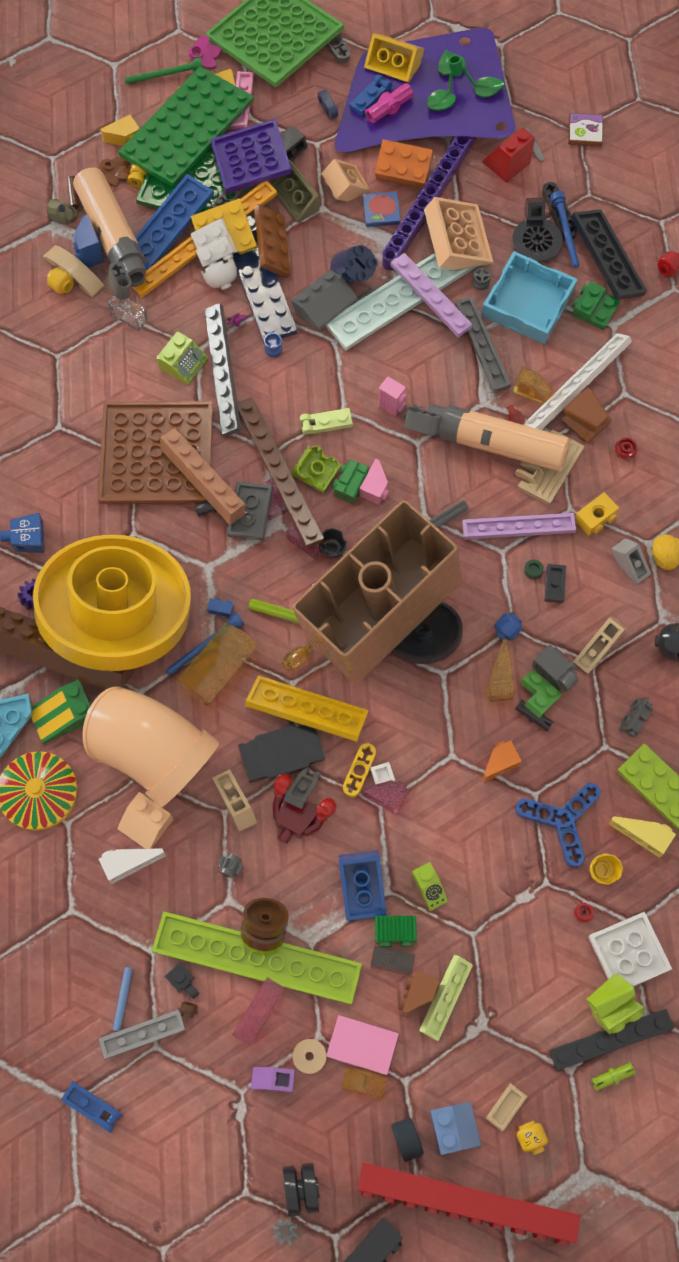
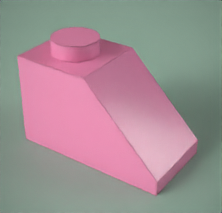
[359,459,389,505]

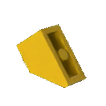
[100,115,140,146]

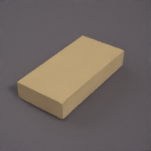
[485,1083,528,1132]

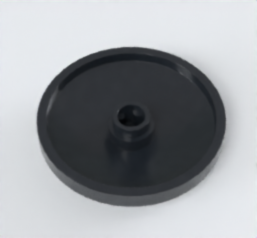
[392,602,463,664]

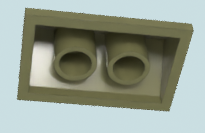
[271,160,320,222]

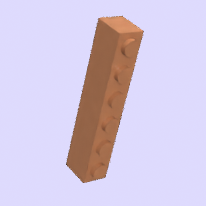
[160,428,245,525]

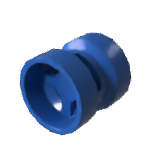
[264,333,282,357]

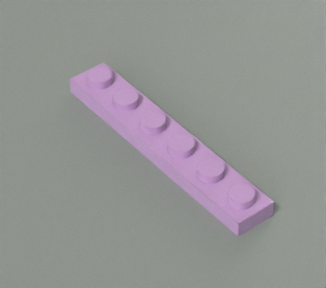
[391,253,472,338]
[462,513,576,540]

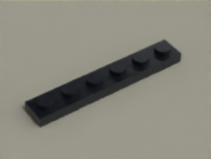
[549,1009,674,1071]

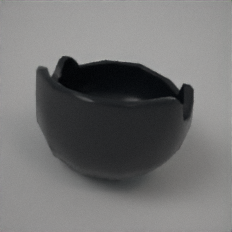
[318,528,347,559]

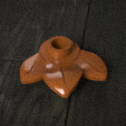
[99,157,131,187]

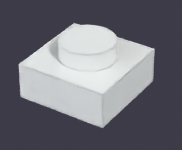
[370,762,395,788]

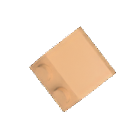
[321,159,371,202]
[117,792,173,849]

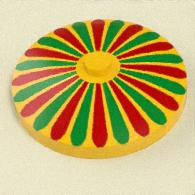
[0,751,78,831]

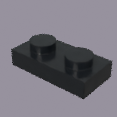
[544,564,566,603]

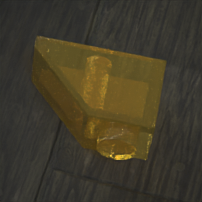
[513,367,553,403]

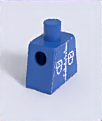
[0,513,45,553]

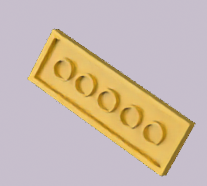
[245,675,369,742]

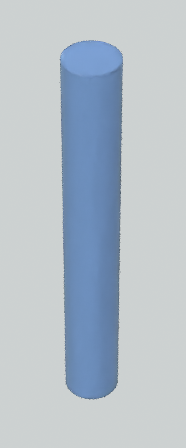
[113,967,133,1031]

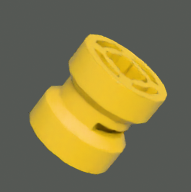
[127,165,147,188]

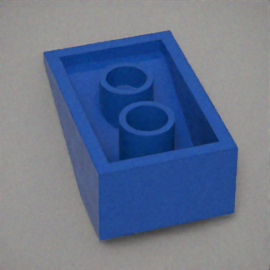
[339,850,387,921]

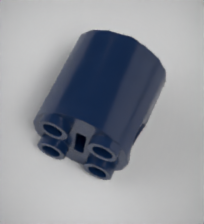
[330,245,378,285]

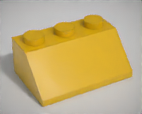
[364,33,424,82]

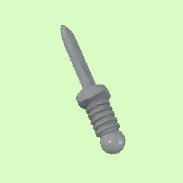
[525,128,545,161]

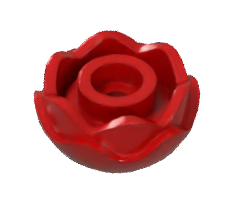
[615,437,638,459]

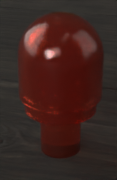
[507,405,525,425]

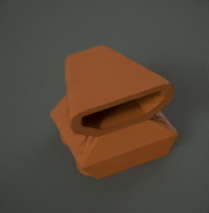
[561,387,612,442]

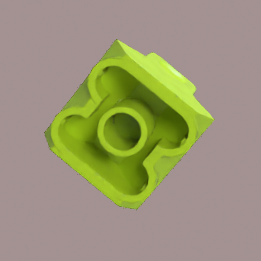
[586,973,645,1034]

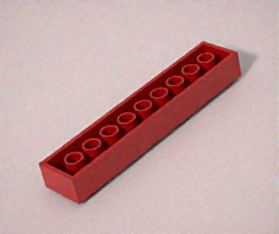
[357,1162,581,1246]

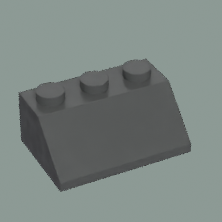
[291,269,358,330]

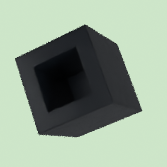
[525,198,546,220]

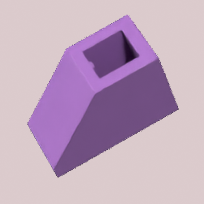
[251,1067,295,1093]

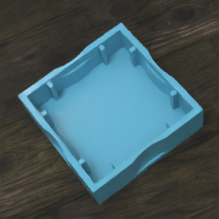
[481,251,578,345]

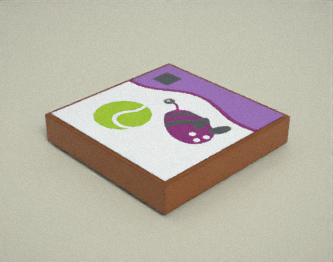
[568,113,603,146]

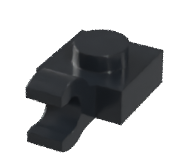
[165,962,199,999]

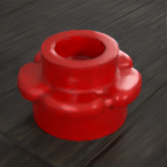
[574,903,594,923]

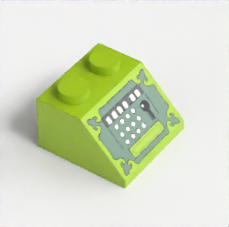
[157,331,208,385]

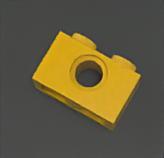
[575,492,619,537]

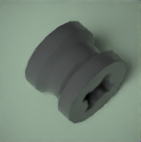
[472,267,491,290]

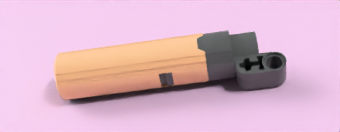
[73,168,146,300]
[404,404,571,472]

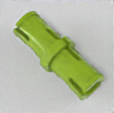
[591,1062,636,1091]

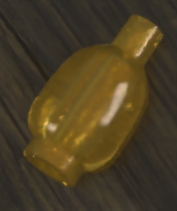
[281,643,314,671]

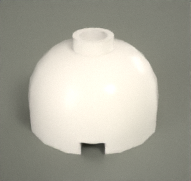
[201,258,237,290]

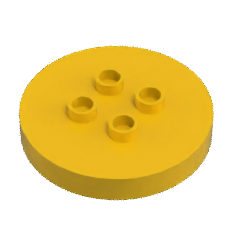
[33,535,191,671]

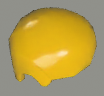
[589,854,623,885]

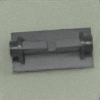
[618,697,653,737]

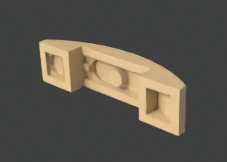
[43,245,105,298]

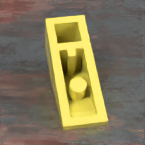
[609,816,676,858]

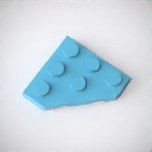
[0,694,33,759]

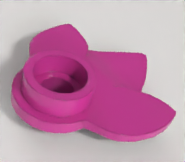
[189,36,221,68]

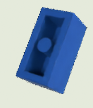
[207,598,234,618]

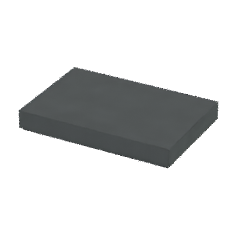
[227,482,274,540]

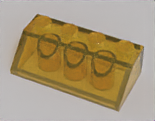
[176,622,259,705]

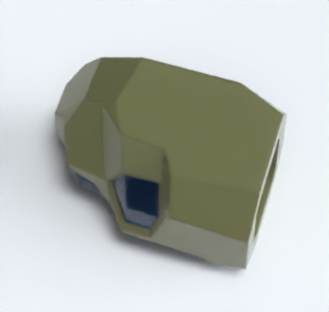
[47,199,78,224]

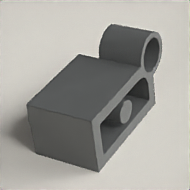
[532,645,579,692]

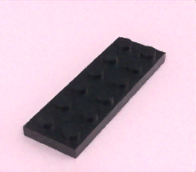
[571,209,647,300]

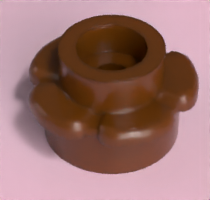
[178,1002,198,1018]

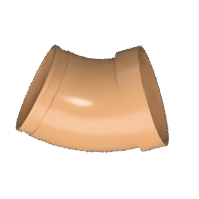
[83,687,219,808]

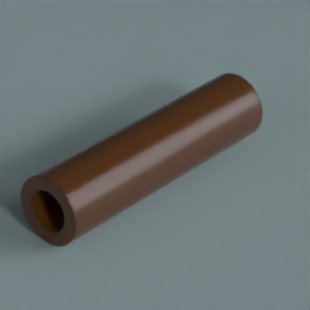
[67,176,79,209]

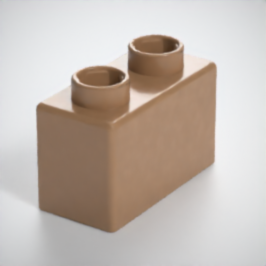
[293,501,462,683]

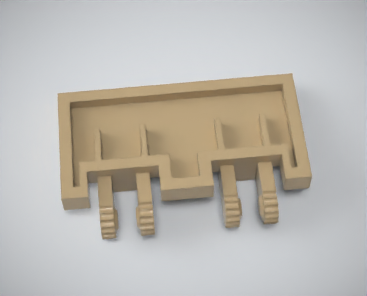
[515,429,585,506]

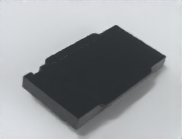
[238,725,325,783]

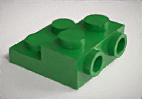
[572,281,621,330]

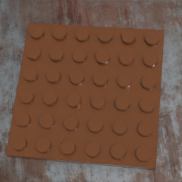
[98,401,213,504]

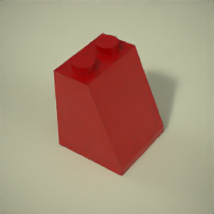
[482,127,535,183]

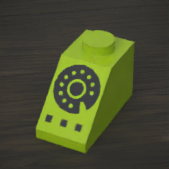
[411,862,448,911]

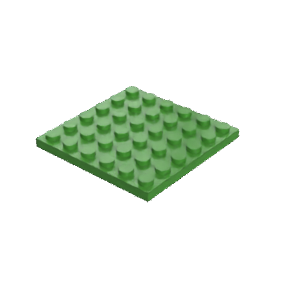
[205,0,344,87]

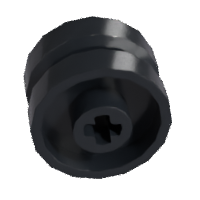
[283,1163,320,1217]

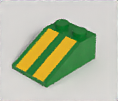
[31,679,91,744]

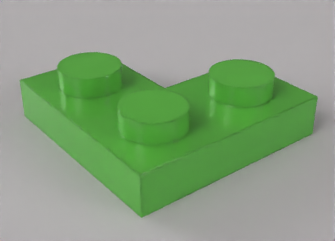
[520,669,562,718]

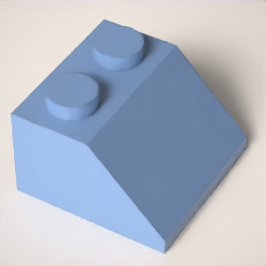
[429,1102,481,1156]

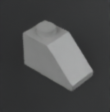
[611,538,651,584]

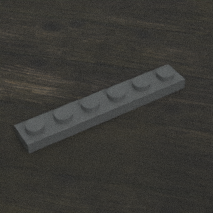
[455,296,511,393]

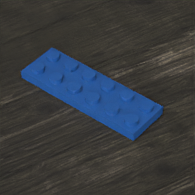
[135,174,214,270]

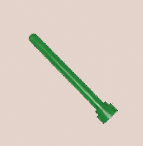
[124,57,203,84]

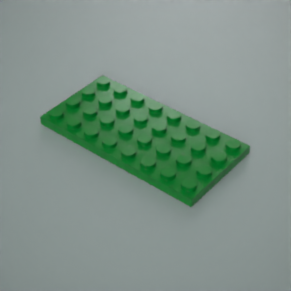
[118,66,254,188]

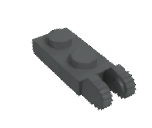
[284,767,321,809]

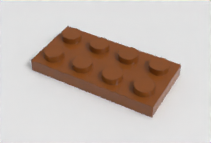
[254,204,291,278]

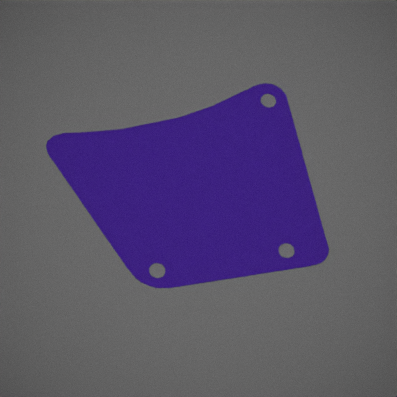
[335,28,516,152]

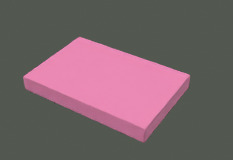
[326,1015,399,1076]

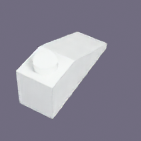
[99,849,166,884]

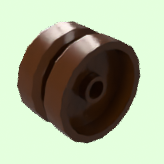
[241,898,289,951]

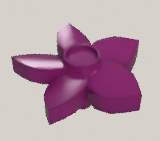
[227,313,247,327]

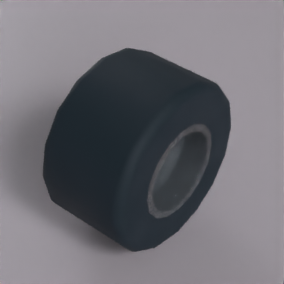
[391,1117,424,1162]

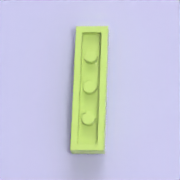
[419,955,473,1041]

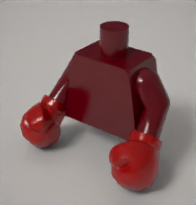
[272,774,337,844]

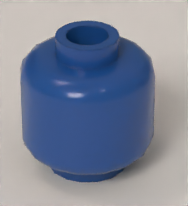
[494,612,523,641]

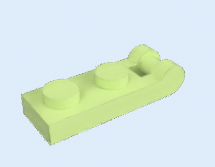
[299,408,353,435]

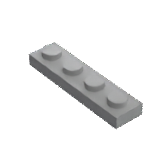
[99,1010,186,1060]

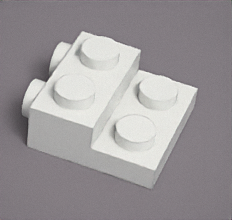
[191,218,237,267]

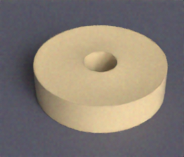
[293,1039,326,1074]

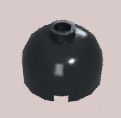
[655,623,679,662]

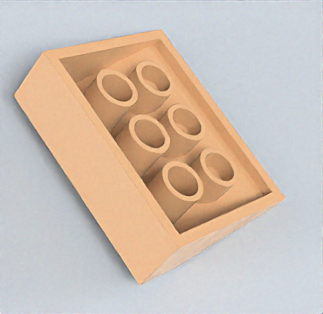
[424,197,493,270]

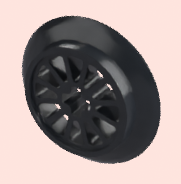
[512,219,563,261]

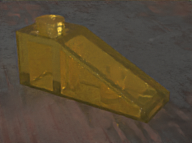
[485,639,515,702]

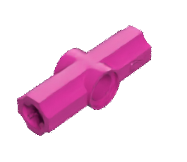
[365,83,414,123]

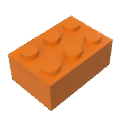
[375,139,433,189]

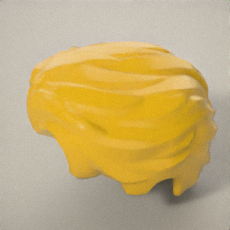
[652,534,679,571]

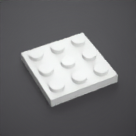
[588,912,672,987]

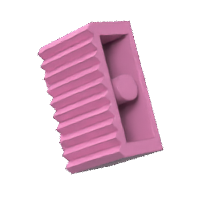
[378,376,407,416]

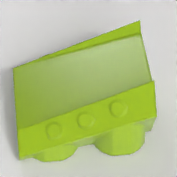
[290,446,342,493]

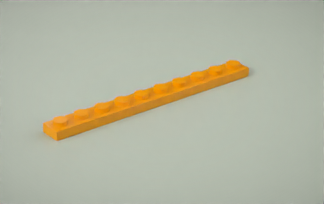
[132,181,277,298]

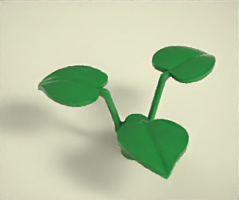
[427,50,504,111]

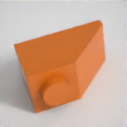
[483,741,522,782]

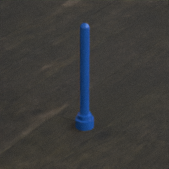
[551,191,579,268]
[166,613,245,675]

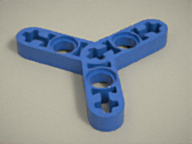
[515,783,600,868]

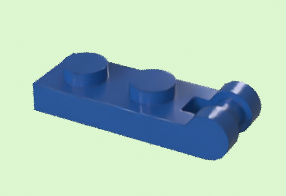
[349,74,392,116]
[61,1081,123,1133]

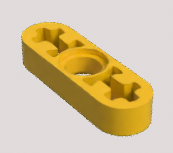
[343,743,376,798]

